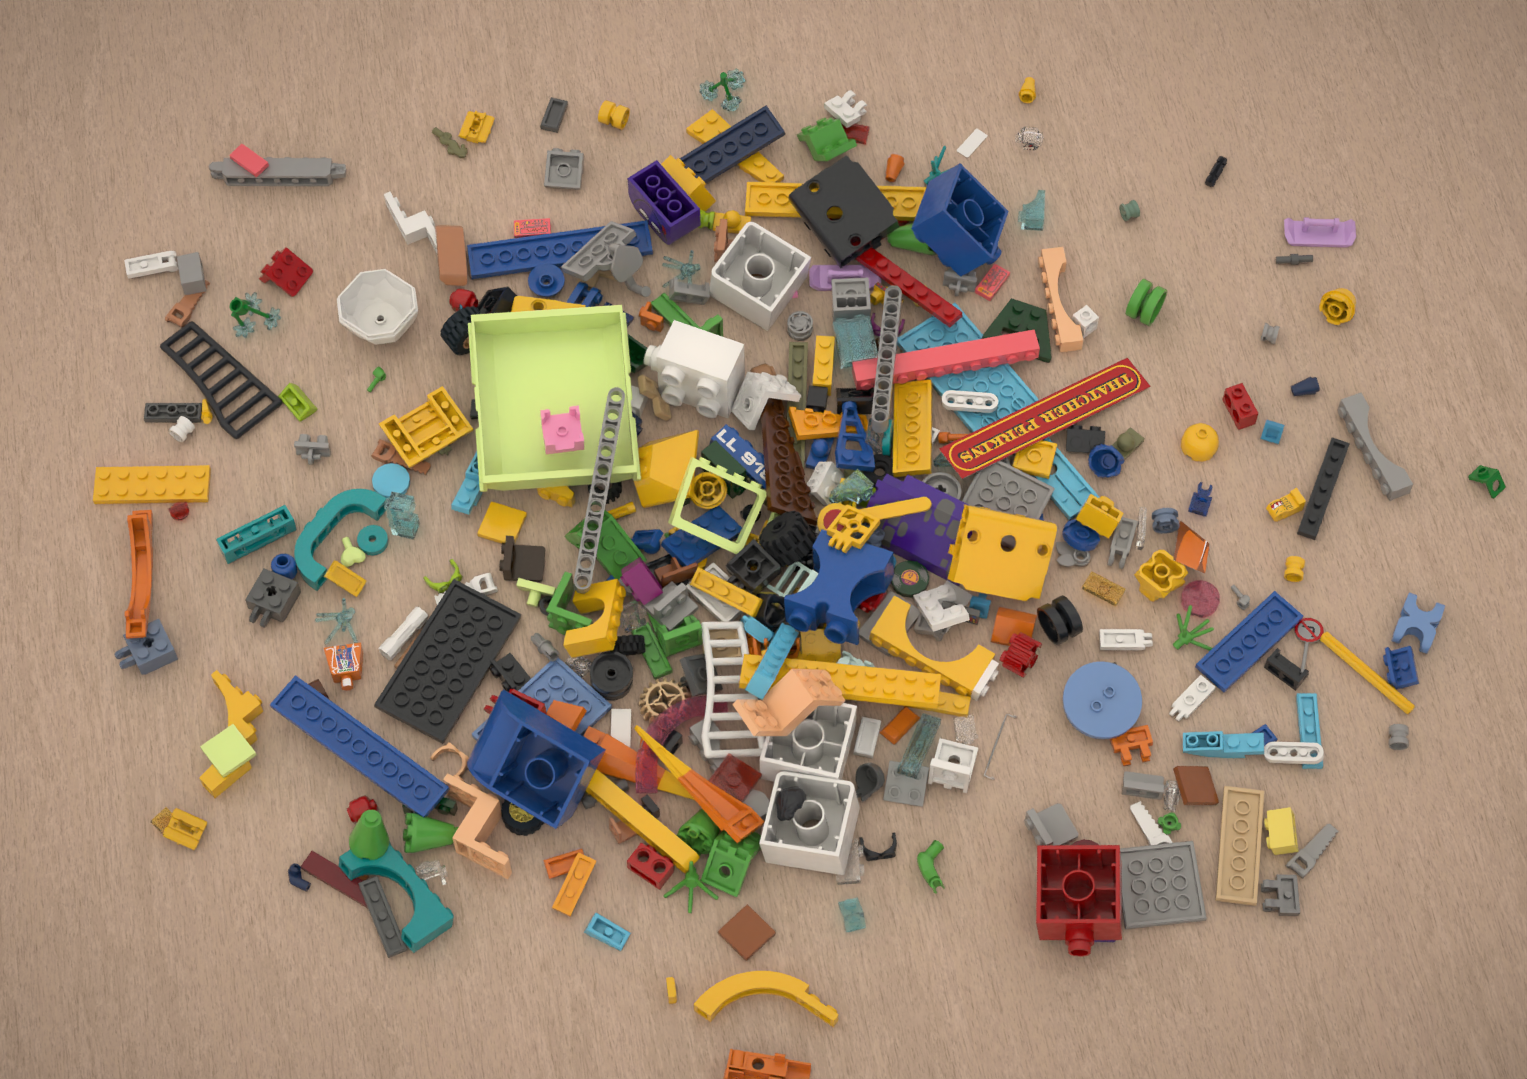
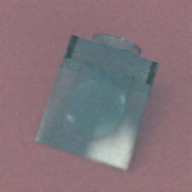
[838,897,866,932]

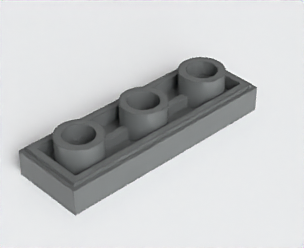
[144,403,202,423]

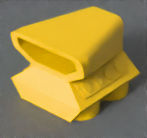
[1134,550,1188,602]

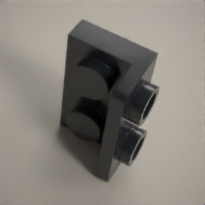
[490,653,531,692]

